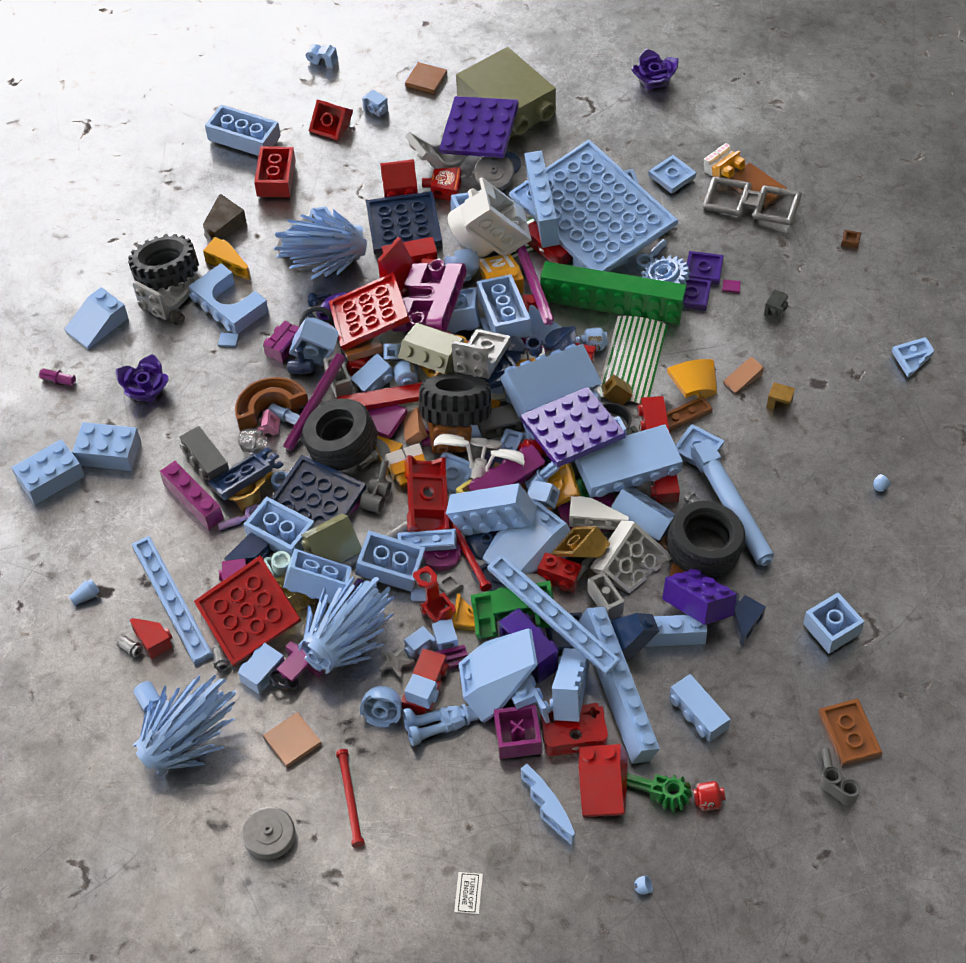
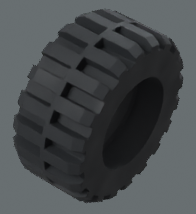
[419,373,491,427]

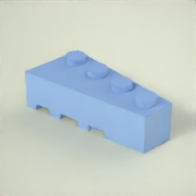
[550,648,589,722]

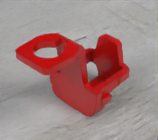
[413,566,456,623]

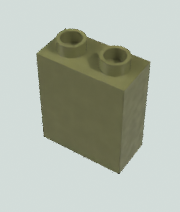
[456,47,556,138]

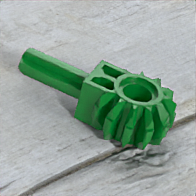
[627,773,692,812]

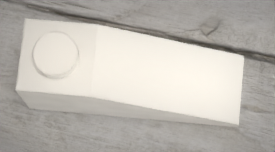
[569,496,629,530]

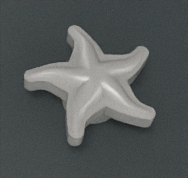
[379,645,414,678]

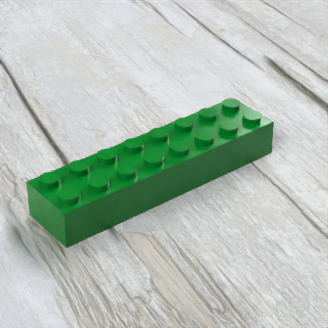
[540,261,686,324]

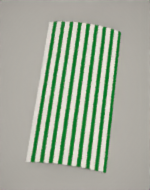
[597,316,668,404]

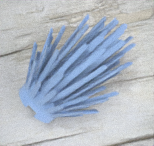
[273,207,367,279]
[298,576,394,674]
[133,674,236,775]

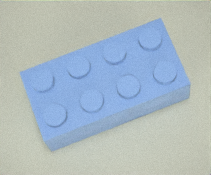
[205,104,281,156]
[477,274,531,338]
[446,483,537,536]

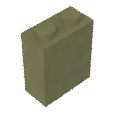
[301,513,362,563]

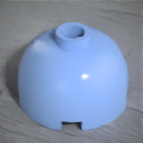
[444,249,479,281]
[360,686,402,727]

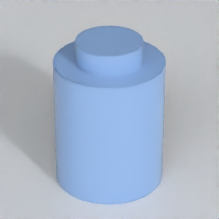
[133,681,160,714]

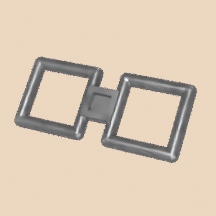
[702,176,802,226]

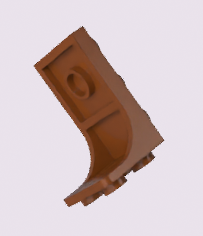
[427,422,472,454]

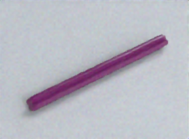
[516,245,554,326]

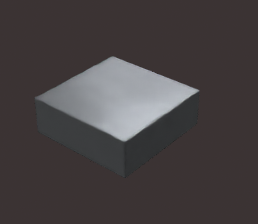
[437,572,464,598]

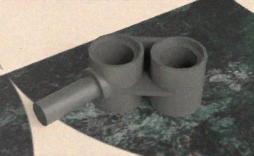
[360,459,392,514]
[820,748,860,806]

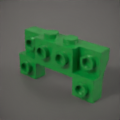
[471,581,554,640]

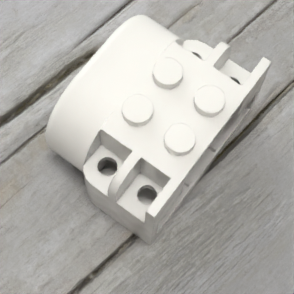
[448,177,531,257]

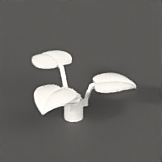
[434,434,524,479]

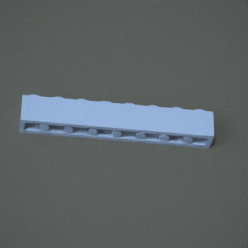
[578,607,660,764]

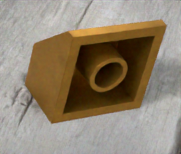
[550,526,610,558]

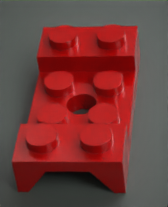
[404,455,449,532]

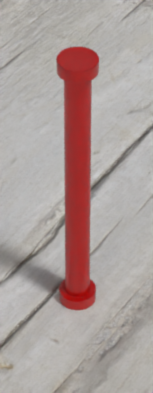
[449,518,492,592]
[336,749,365,847]

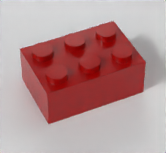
[254,146,296,197]

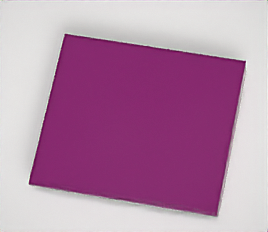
[722,279,741,293]

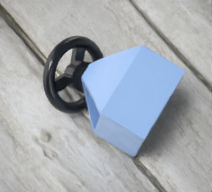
[289,306,339,367]

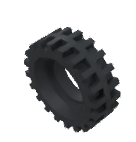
[128,234,199,291]

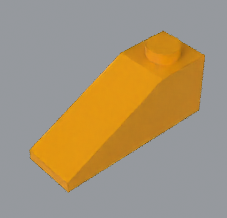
[203,237,251,280]

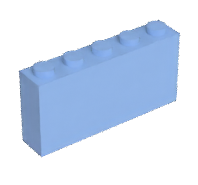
[524,150,559,248]
[500,344,602,418]
[574,425,683,498]

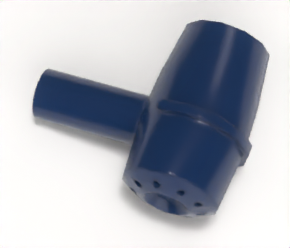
[287,347,315,375]

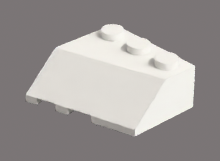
[590,520,672,593]

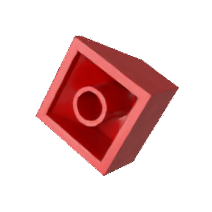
[308,99,353,140]
[380,159,418,198]

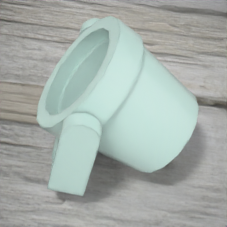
[264,551,291,585]

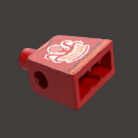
[422,167,462,201]

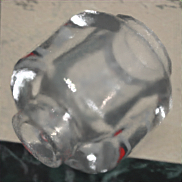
[238,428,267,454]

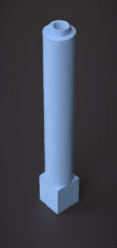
[691,439,774,566]

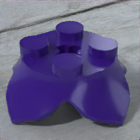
[631,48,679,90]
[116,354,169,402]

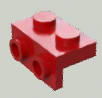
[538,553,582,593]

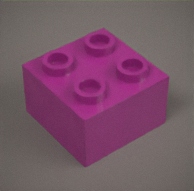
[494,704,542,759]

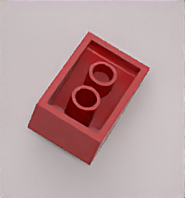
[378,237,414,298]
[578,744,628,817]

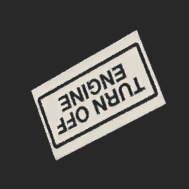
[454,872,483,914]

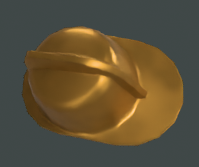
[228,475,267,511]

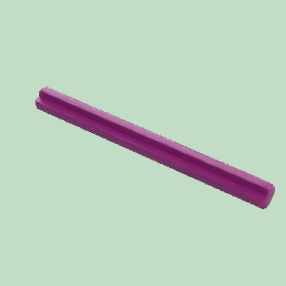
[283,353,345,451]

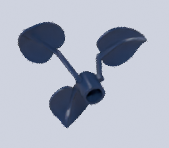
[506,326,576,364]

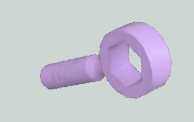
[218,504,259,531]

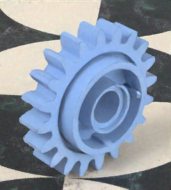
[641,255,690,284]

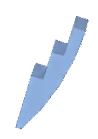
[521,763,575,845]

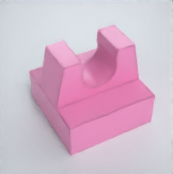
[258,409,280,436]

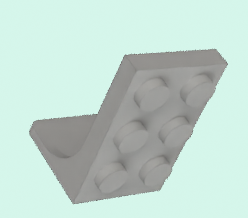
[405,132,469,168]
[133,276,199,320]
[451,329,511,379]

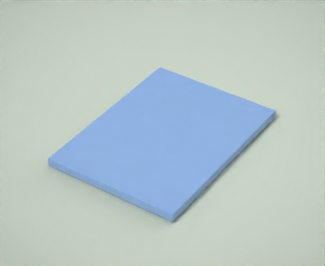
[509,140,678,272]

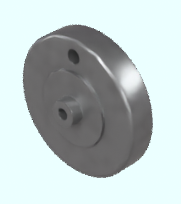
[474,156,514,191]
[242,807,296,860]

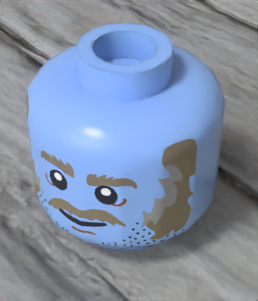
[581,328,608,351]
[394,360,419,386]

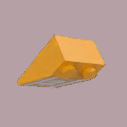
[479,254,524,294]

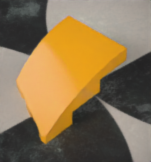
[667,359,717,399]

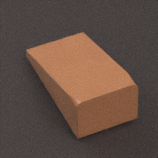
[723,357,764,394]
[403,407,428,445]

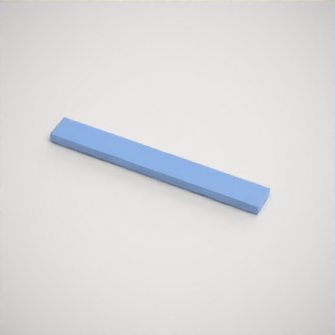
[132,536,213,665]
[487,553,621,676]

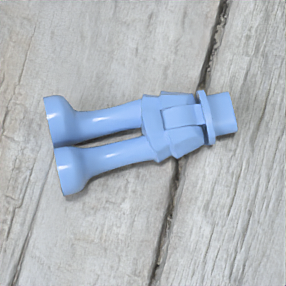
[402,704,478,746]

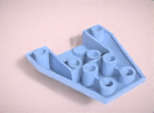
[483,501,571,574]
[459,628,538,723]

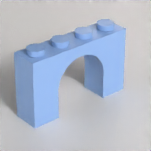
[189,264,269,334]

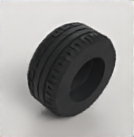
[302,399,378,471]

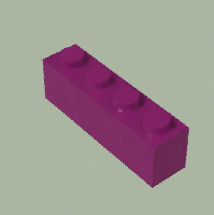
[468,445,545,491]
[160,461,224,530]

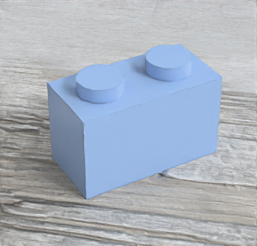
[351,353,394,392]
[238,643,285,695]

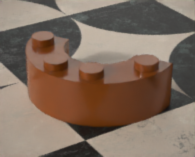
[235,377,308,433]

